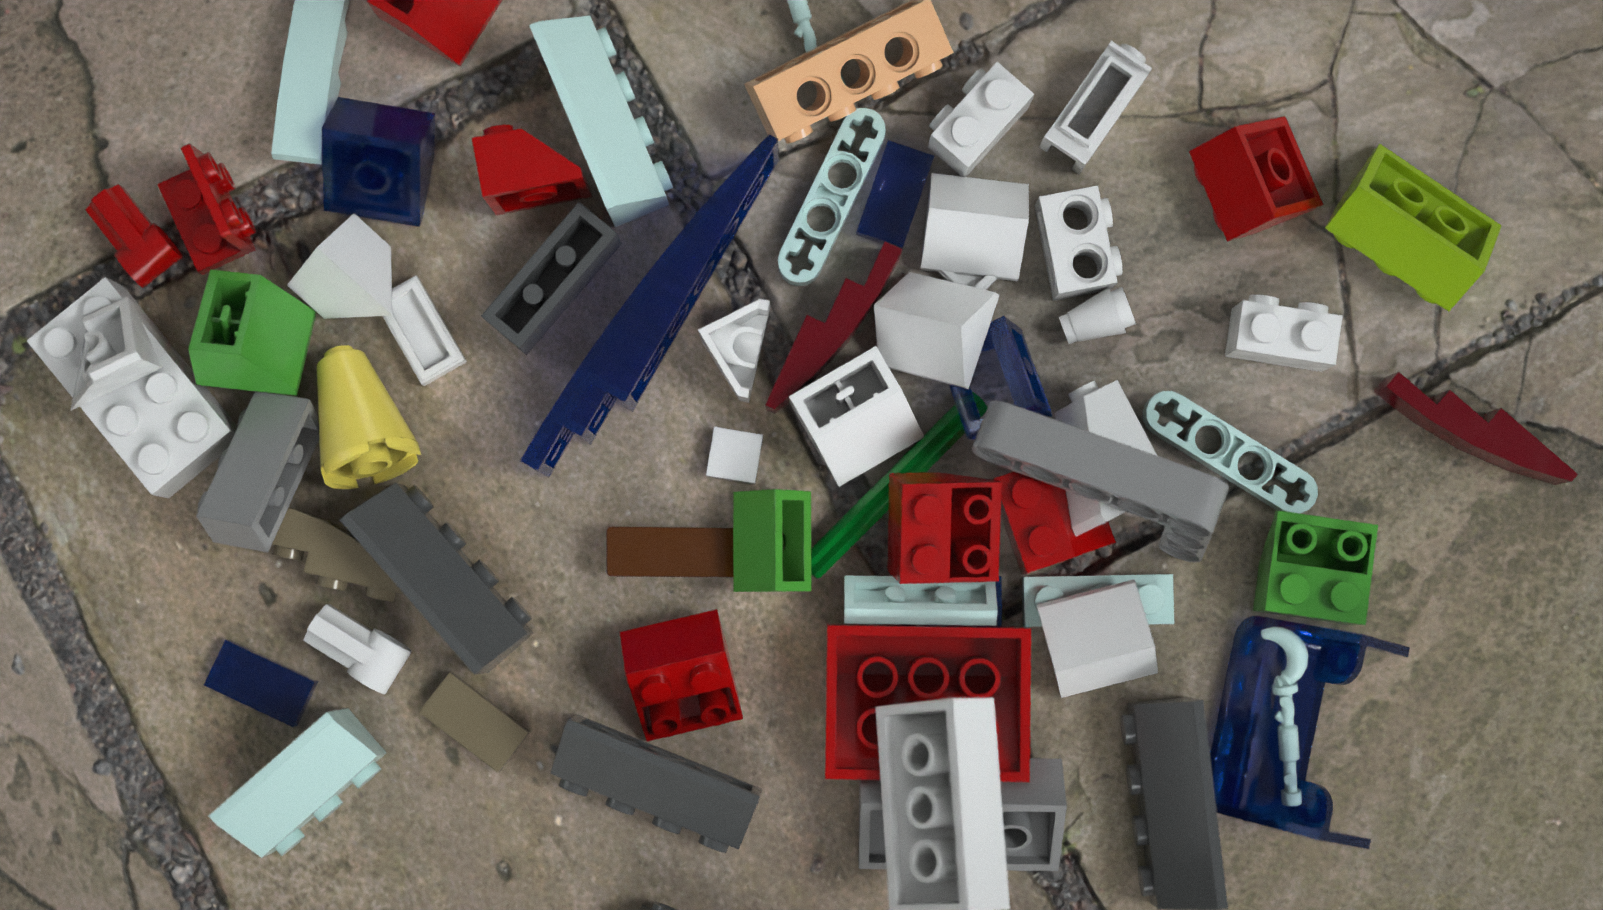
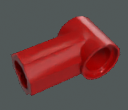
[85,184,183,288]

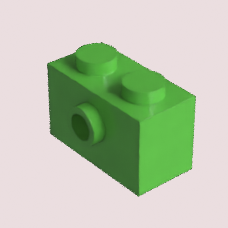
[733,489,812,592]

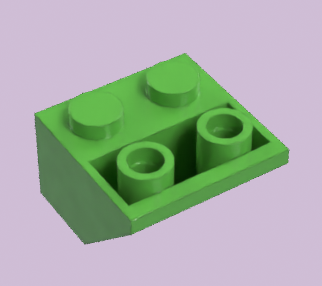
[188,269,316,396]
[1253,510,1378,625]

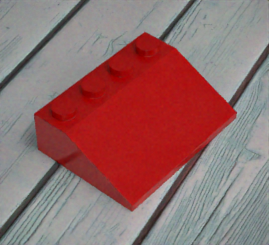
[825,624,1032,782]

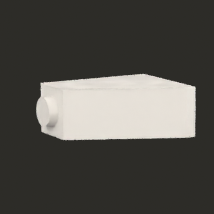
[1055,380,1157,536]

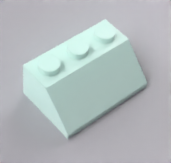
[209,708,386,858]

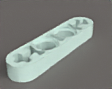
[778,107,886,286]
[1142,391,1318,513]

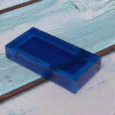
[856,140,934,249]
[204,640,319,727]

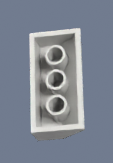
[876,698,1010,910]

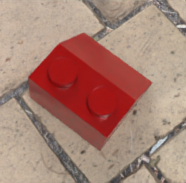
[1189,116,1324,242]
[472,124,592,216]
[993,471,1116,575]

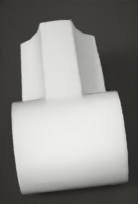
[303,604,412,694]

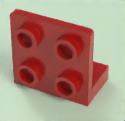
[157,143,256,275]

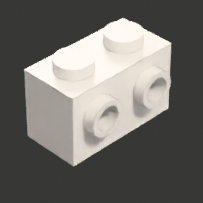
[928,62,1034,177]
[1225,295,1343,372]

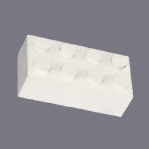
[27,277,237,498]

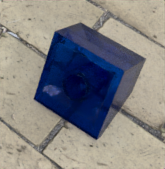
[321,97,435,227]

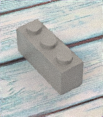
[196,391,319,552]

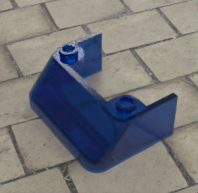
[1210,616,1410,849]

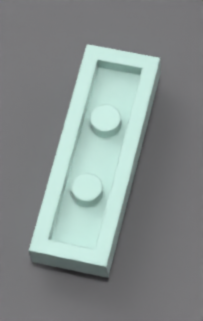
[1022,574,1174,627]
[844,575,997,626]

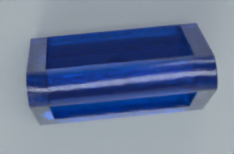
[949,316,1053,439]

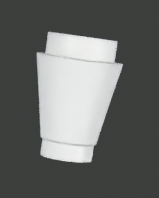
[1059,287,1136,344]

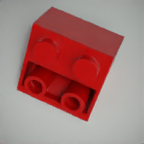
[367,0,503,67]
[887,472,1002,584]
[619,609,743,742]

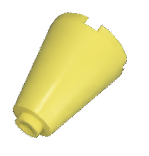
[316,345,421,489]

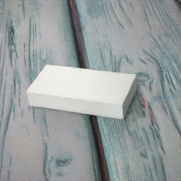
[382,276,467,386]

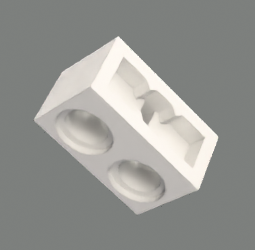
[1034,186,1123,301]

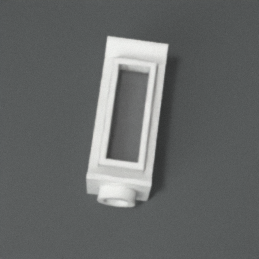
[1039,41,1152,174]

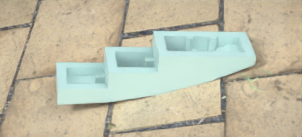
[271,0,350,165]

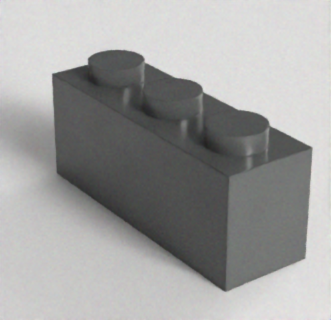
[481,202,622,355]

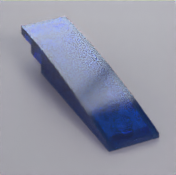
[520,134,779,477]

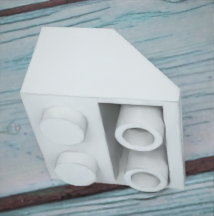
[789,346,924,487]

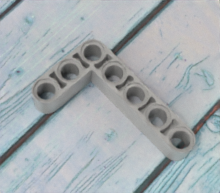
[972,401,1229,562]

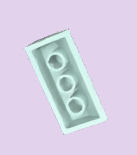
[529,16,673,228]

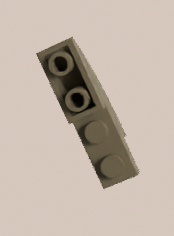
[251,507,404,602]

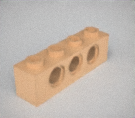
[744,0,954,144]

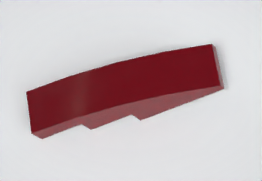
[765,241,903,414]
[1373,372,1578,485]

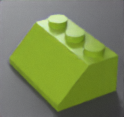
[1325,143,1502,312]

